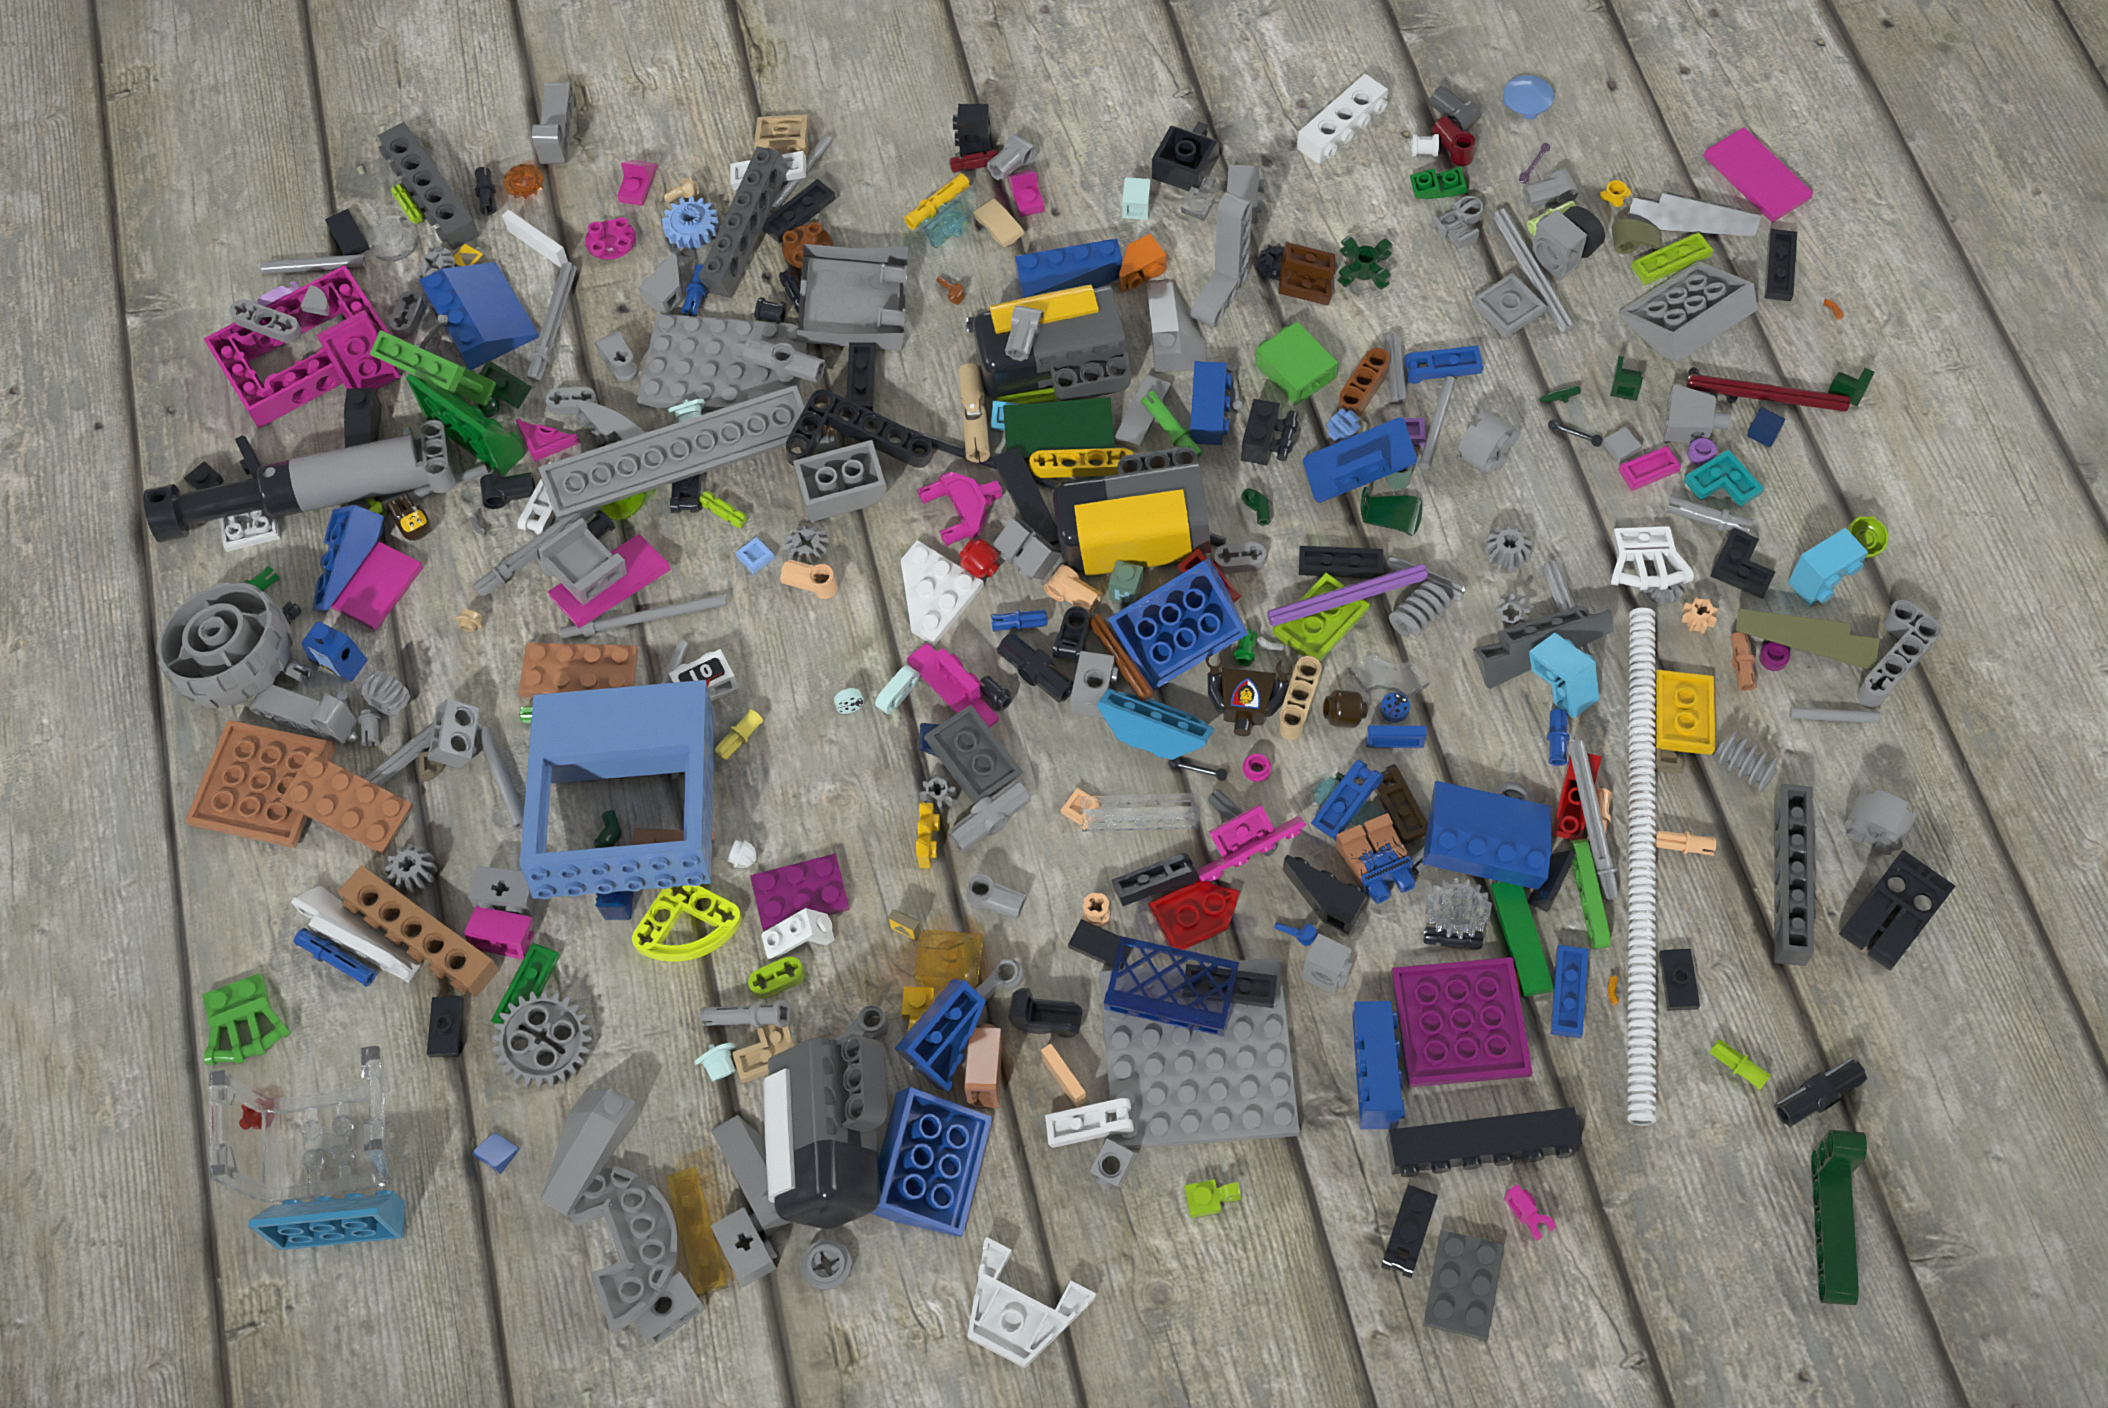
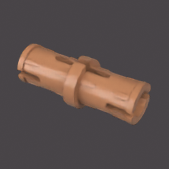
[1730,632,1757,691]

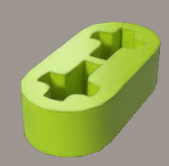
[748,956,805,999]

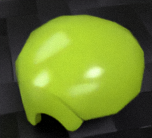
[1846,515,1889,558]

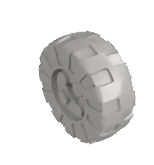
[156,582,293,708]

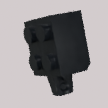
[1152,121,1219,195]

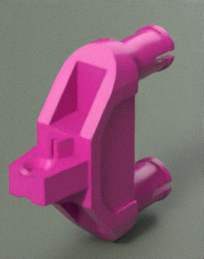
[917,472,1003,547]

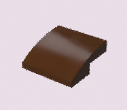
[1278,242,1335,306]

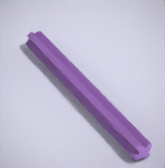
[1267,564,1428,626]

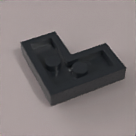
[1710,528,1776,599]

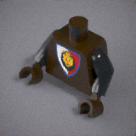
[1205,654,1294,737]

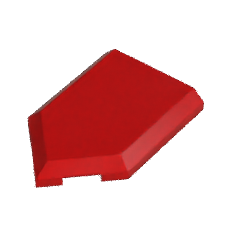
[1148,879,1240,955]

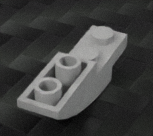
[575,400,645,445]

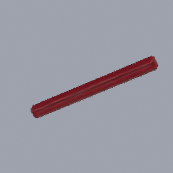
[1686,374,1850,412]

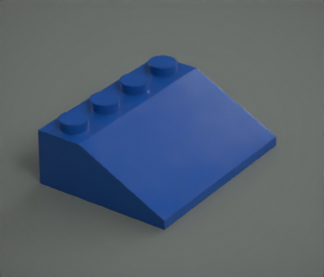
[419,262,539,371]
[1108,558,1249,690]
[1422,781,1551,890]
[871,1087,992,1237]

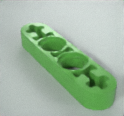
[1569,839,1610,950]

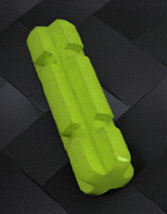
[391,183,424,225]
[699,491,747,528]

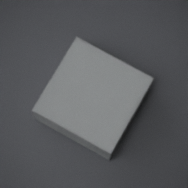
[1602,427,1642,463]

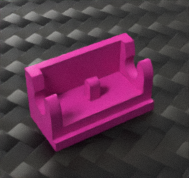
[464,906,534,960]

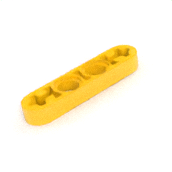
[1029,448,1134,478]

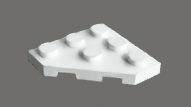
[901,540,984,646]

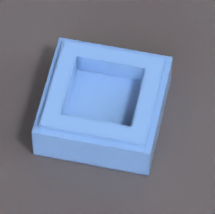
[735,536,775,575]

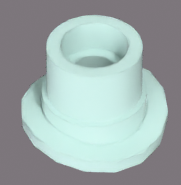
[668,399,705,422]
[694,1043,736,1082]

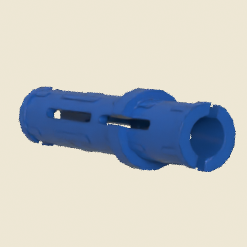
[293,928,377,987]

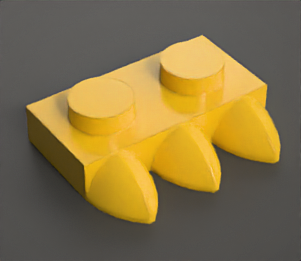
[916,802,940,869]

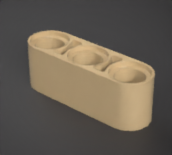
[1278,656,1321,740]

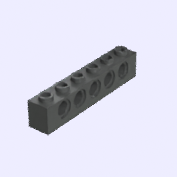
[377,122,480,250]
[698,146,789,298]
[1774,784,1814,966]

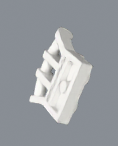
[1611,527,1694,590]

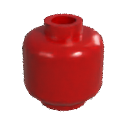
[958,539,1001,579]

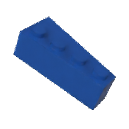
[1352,1001,1405,1130]

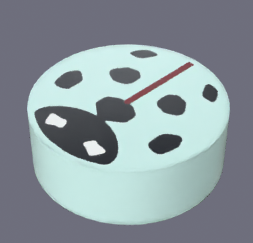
[834,688,864,714]

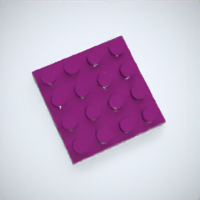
[1391,957,1533,1088]

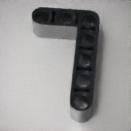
[786,389,932,468]

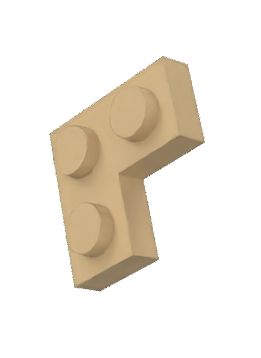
[732,1025,795,1083]

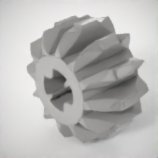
[1484,524,1533,573]
[359,670,410,717]
[385,844,437,895]

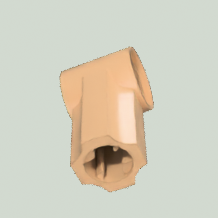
[780,559,838,599]
[1044,564,1103,615]

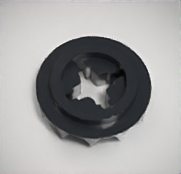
[1258,243,1284,280]

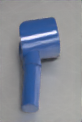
[1274,922,1317,946]

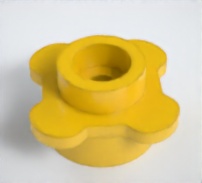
[1600,180,1631,207]

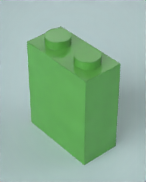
[1255,322,1338,406]

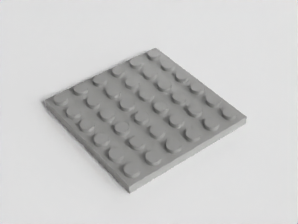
[1099,957,1300,1149]

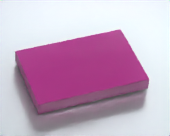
[316,310,401,391]
[330,541,423,631]

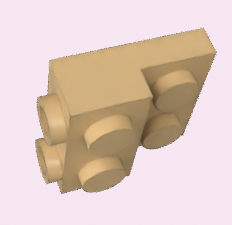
[754,114,809,157]

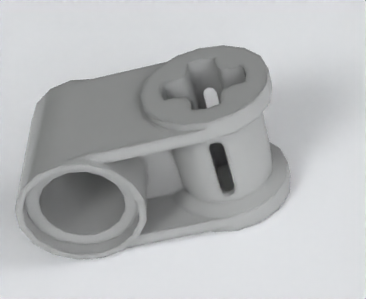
[595,330,638,382]

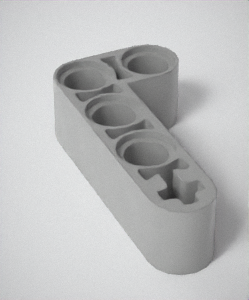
[532,82,574,164]
[1857,599,1941,709]
[249,684,357,746]

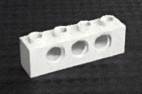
[1297,74,1388,165]

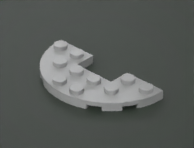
[569,1166,679,1333]

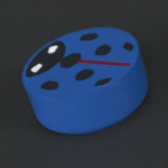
[1380,693,1410,723]

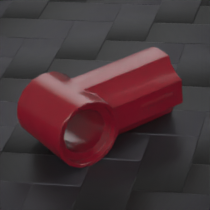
[1432,116,1475,166]

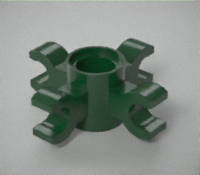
[1338,236,1393,290]

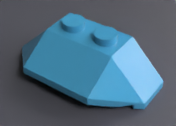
[1097,689,1214,760]

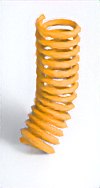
[1607,975,1619,1005]

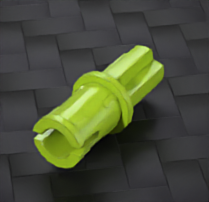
[1710,1039,1771,1091]

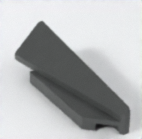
[1473,606,1614,689]

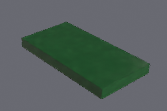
[1003,397,1115,459]

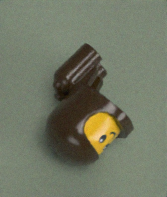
[385,493,431,541]

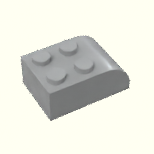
[793,440,886,522]

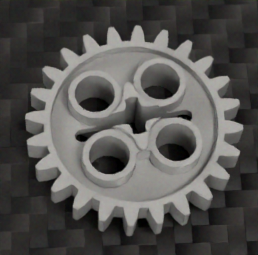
[491,990,592,1090]

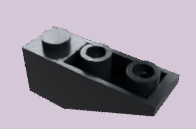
[1283,855,1367,935]

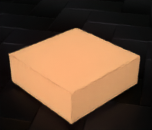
[1061,788,1101,828]

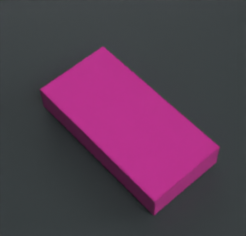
[1618,445,1681,491]

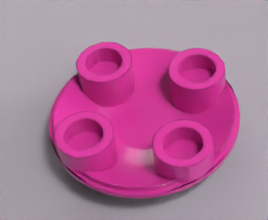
[585,217,636,259]

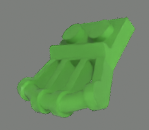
[202,973,292,1066]

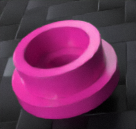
[1242,754,1271,782]

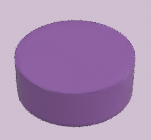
[1687,438,1717,466]

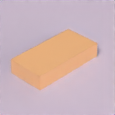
[1041,1044,1086,1108]

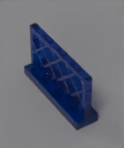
[1103,936,1239,1037]

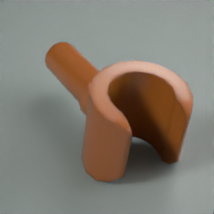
[936,276,965,305]

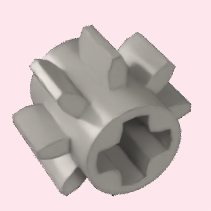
[1495,590,1533,627]
[920,775,956,813]

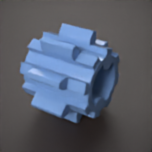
[1325,408,1361,442]

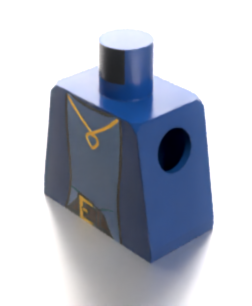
[301,622,368,682]

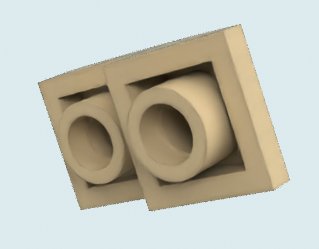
[973,198,1025,248]

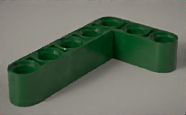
[1811,1130,1867,1305]

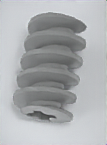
[1389,579,1451,637]
[1712,731,1779,793]

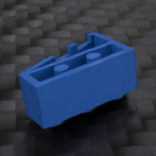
[894,979,986,1091]

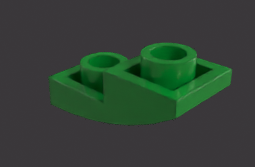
[1409,166,1468,199]

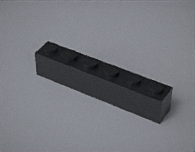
[1386,1107,1582,1177]

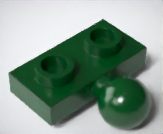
[478,360,532,417]

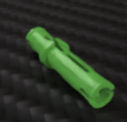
[1141,391,1203,458]

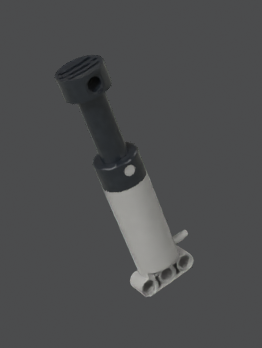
[143,420,455,543]

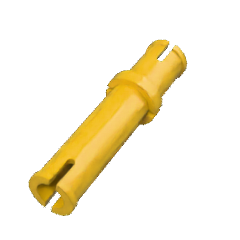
[903,173,970,230]

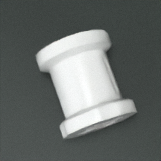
[1411,134,1439,157]

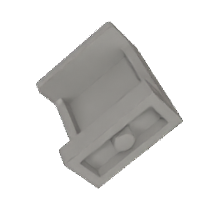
[538,518,627,606]

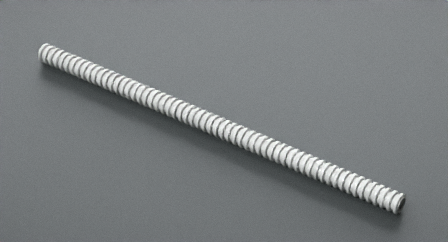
[1627,607,1656,1126]

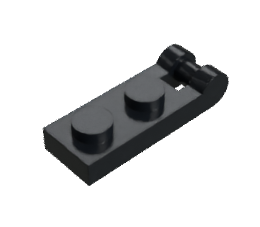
[670,473,702,513]
[1111,853,1199,907]
[1381,1184,1438,1278]

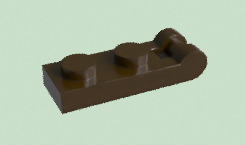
[1374,764,1428,845]

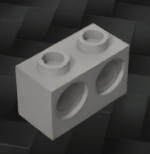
[428,698,481,769]

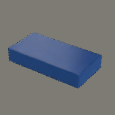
[1366,725,1427,748]

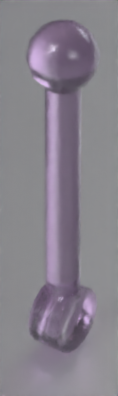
[1519,143,1551,184]

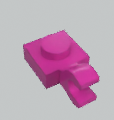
[1504,1184,1556,1241]

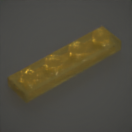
[666,1166,729,1298]

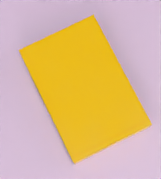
[1654,670,1715,755]

